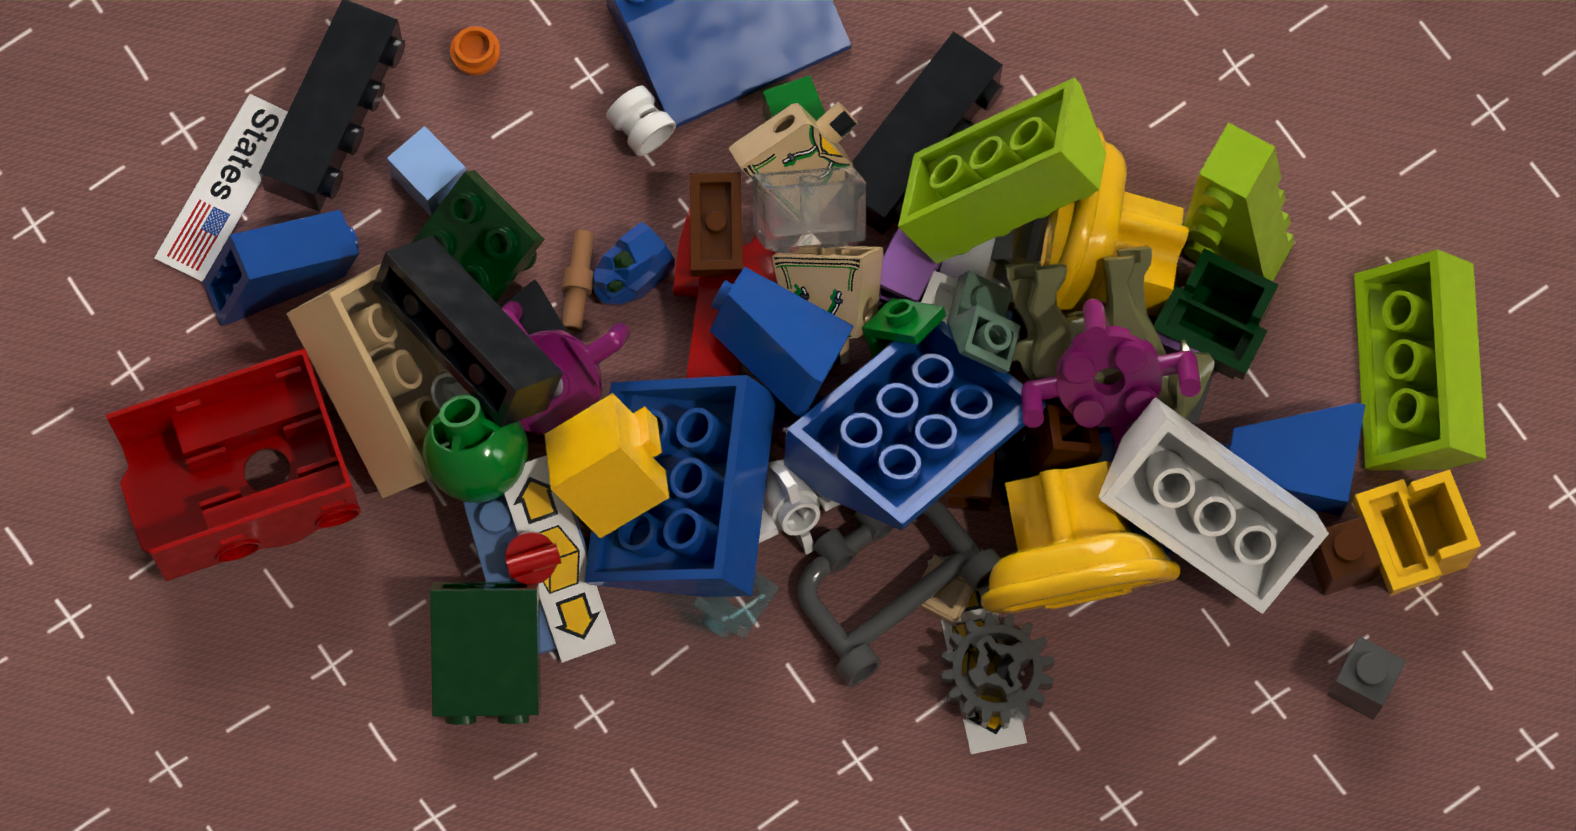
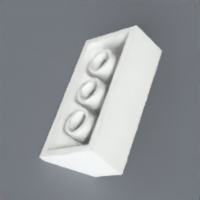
[1098,397,1329,614]

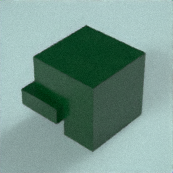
[1154,248,1279,380]

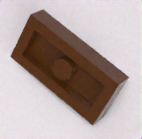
[689,172,743,277]

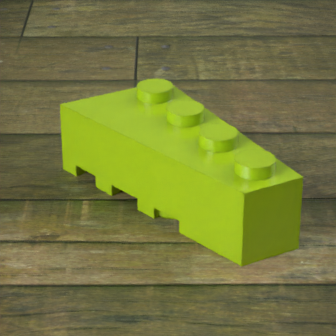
[1183,122,1295,281]

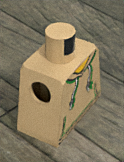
[729,102,858,229]
[772,244,883,365]

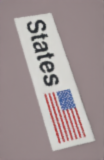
[154,94,288,281]

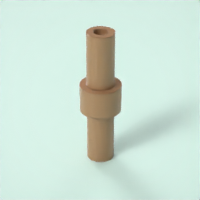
[561,230,595,333]

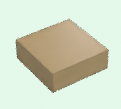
[918,555,975,627]

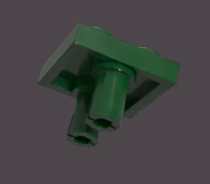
[410,170,545,302]

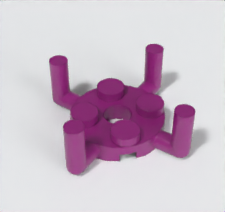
[1021,299,1201,454]
[502,301,630,434]

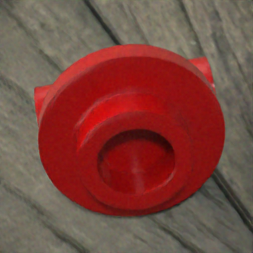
[504,531,562,585]

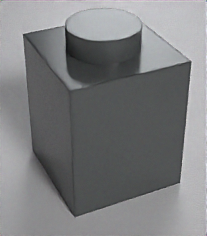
[1327,636,1406,720]

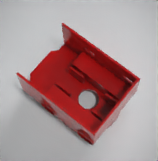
[106,348,361,581]

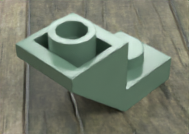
[947,271,1021,374]

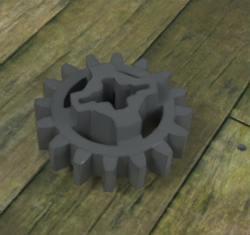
[940,613,1054,729]

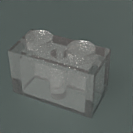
[753,166,866,253]

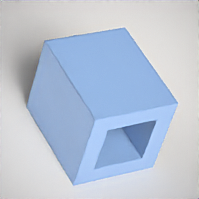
[387,126,466,217]

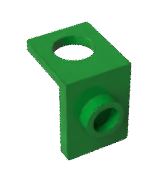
[862,298,947,358]

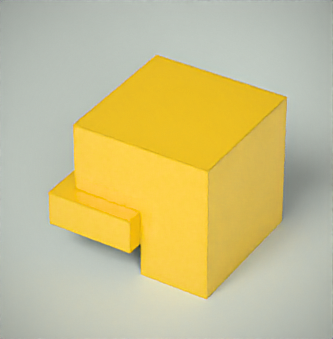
[544,393,669,539]
[1352,469,1481,596]

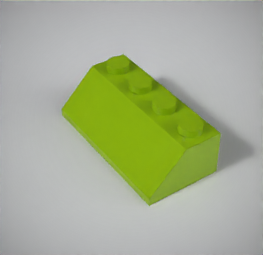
[898,77,1106,264]
[1354,249,1486,471]

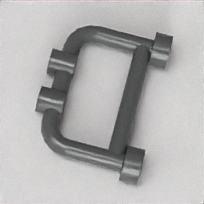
[797,500,1001,687]

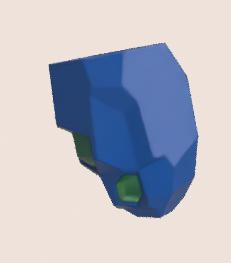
[593,222,675,306]

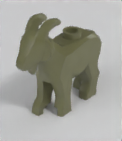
[1005,245,1215,419]

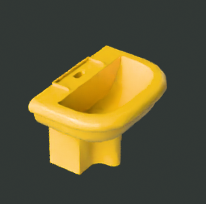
[1040,128,1189,317]
[981,461,1180,614]

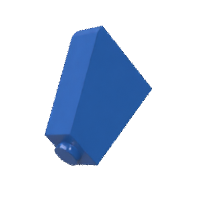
[202,210,360,326]
[709,267,854,417]
[1220,403,1365,516]

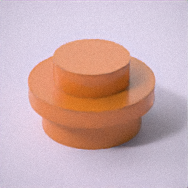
[450,26,501,76]

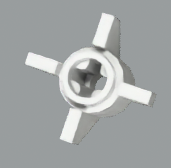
[759,459,841,555]

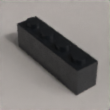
[259,0,405,212]
[834,31,1004,235]
[371,236,563,427]

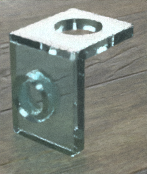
[693,570,779,639]

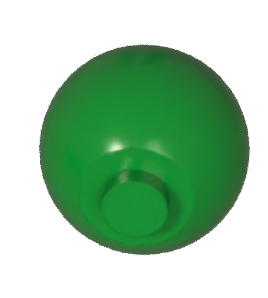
[423,395,528,503]

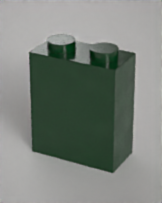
[430,582,541,725]

